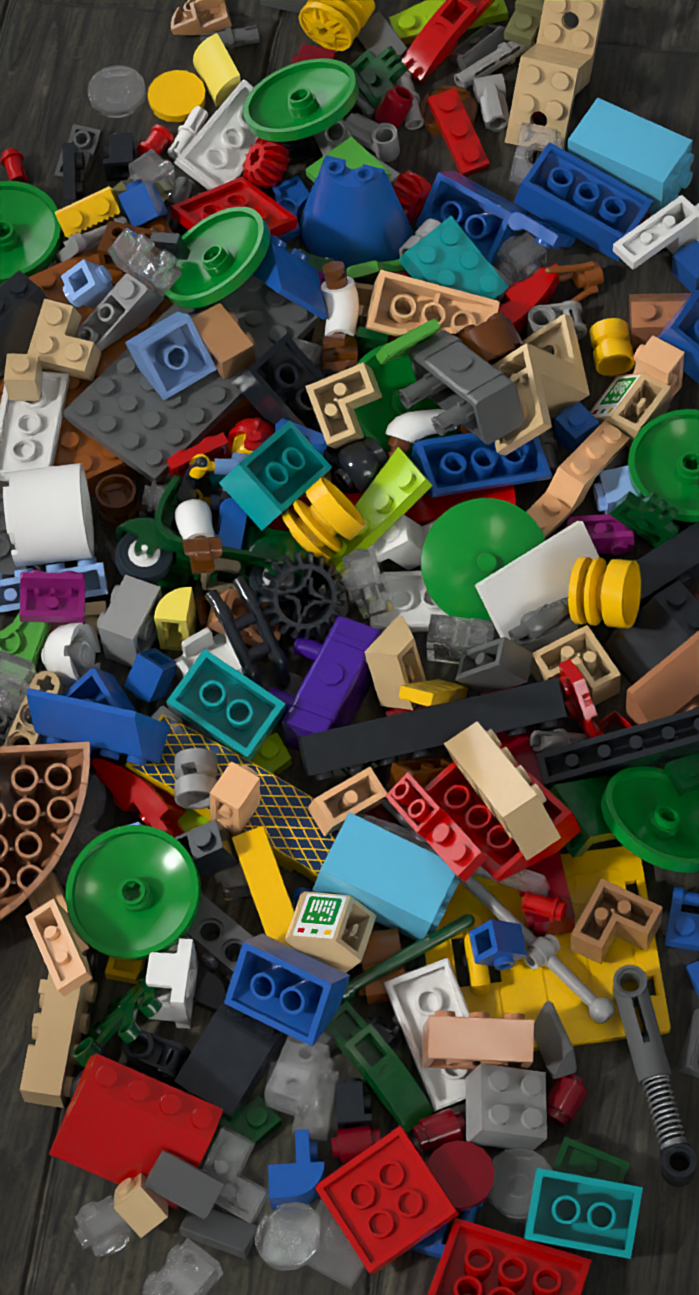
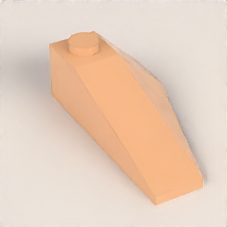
[366,270,500,337]

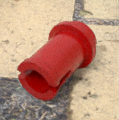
[0,148,28,183]
[521,890,567,923]

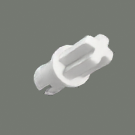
[167,106,208,160]

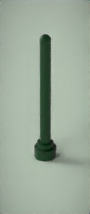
[340,914,475,1005]

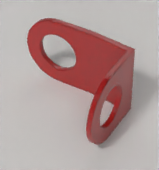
[597,710,632,731]

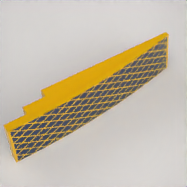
[126,714,342,883]

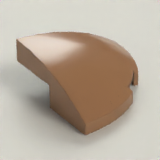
[171,0,232,35]

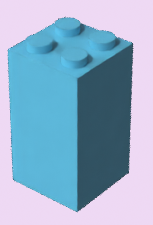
[568,98,694,215]
[312,812,460,942]

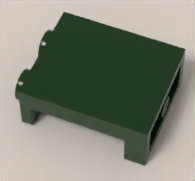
[549,775,623,858]

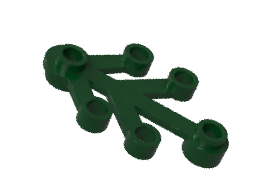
[72,965,163,1067]

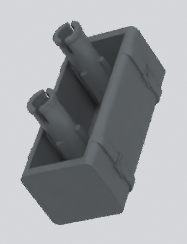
[398,330,525,445]

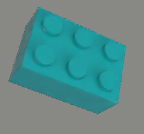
[398,216,509,300]
[219,420,332,530]
[166,648,287,761]
[524,1168,643,1259]

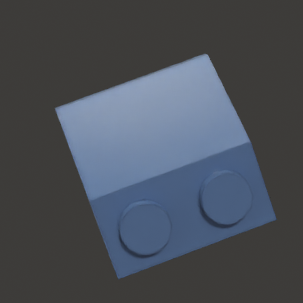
[125,312,217,400]

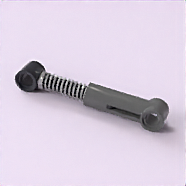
[612,965,698,1187]

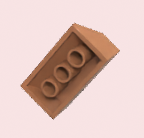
[629,293,693,348]
[625,631,699,726]

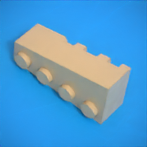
[444,721,561,861]
[20,956,98,1108]

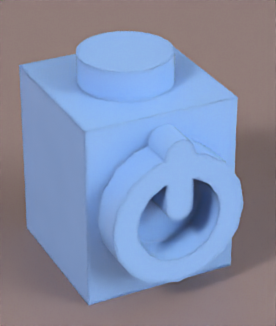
[61,259,114,309]
[593,466,638,514]

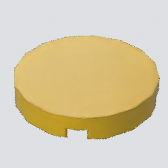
[148,70,206,123]

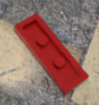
[427,88,490,177]

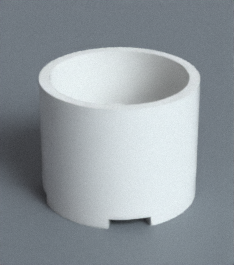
[3,463,95,567]

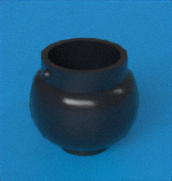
[334,437,389,493]

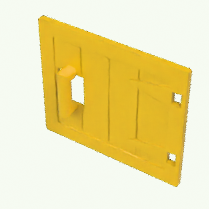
[425,846,671,1051]

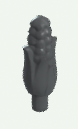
[508,597,569,642]

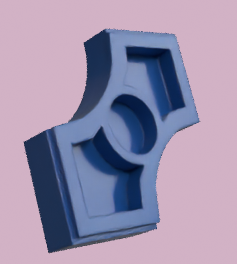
[272,175,310,243]

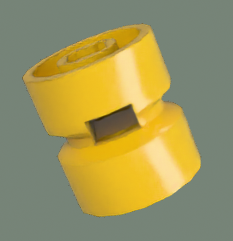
[589,318,635,376]

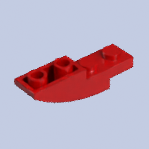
[402,0,495,83]
[458,263,559,339]
[91,758,186,838]
[385,772,488,882]

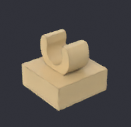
[84,601,108,634]

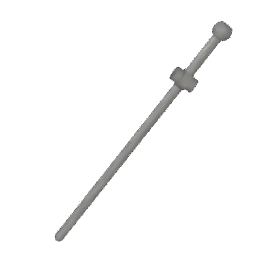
[344,767,615,1024]

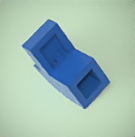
[268,1129,326,1210]

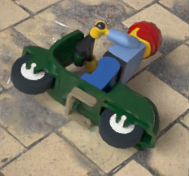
[115,417,324,608]

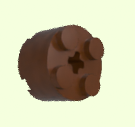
[458,312,524,365]

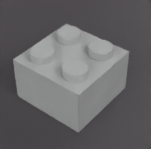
[97,575,163,667]
[465,1064,547,1152]

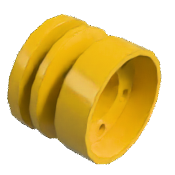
[298,0,375,51]
[281,476,367,563]
[568,556,641,629]

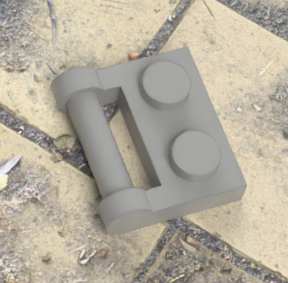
[57,216,128,263]

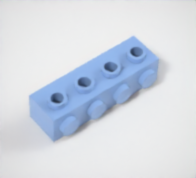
[0,557,109,612]

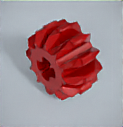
[242,138,290,189]
[392,170,431,223]

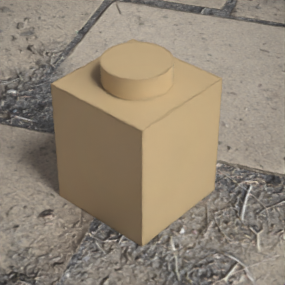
[4,354,43,401]
[114,1173,168,1238]

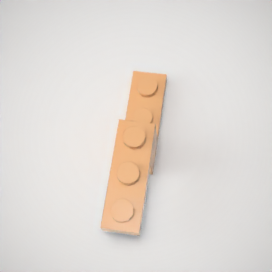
[526,420,630,539]
[25,871,92,996]

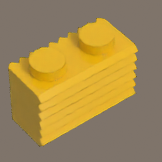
[55,187,123,238]

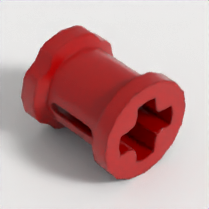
[136,124,174,164]

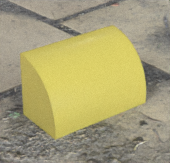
[193,33,241,107]
[154,587,198,651]

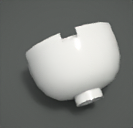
[41,623,101,686]

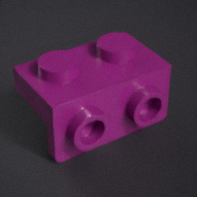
[567,514,634,555]
[19,570,86,623]

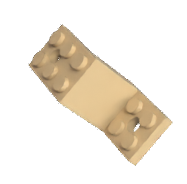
[505,0,606,151]
[492,313,590,456]

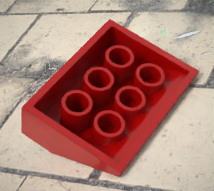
[425,747,581,882]
[48,1054,224,1210]
[428,1218,592,1295]

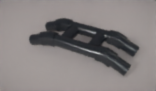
[205,576,291,687]

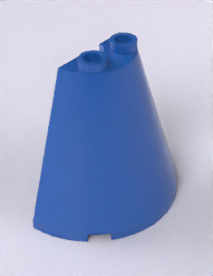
[300,155,415,272]

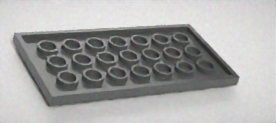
[63,274,321,485]

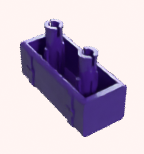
[268,616,382,752]

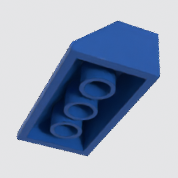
[514,142,654,262]
[410,433,552,498]
[26,688,170,766]

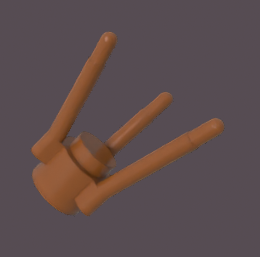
[545,261,604,302]

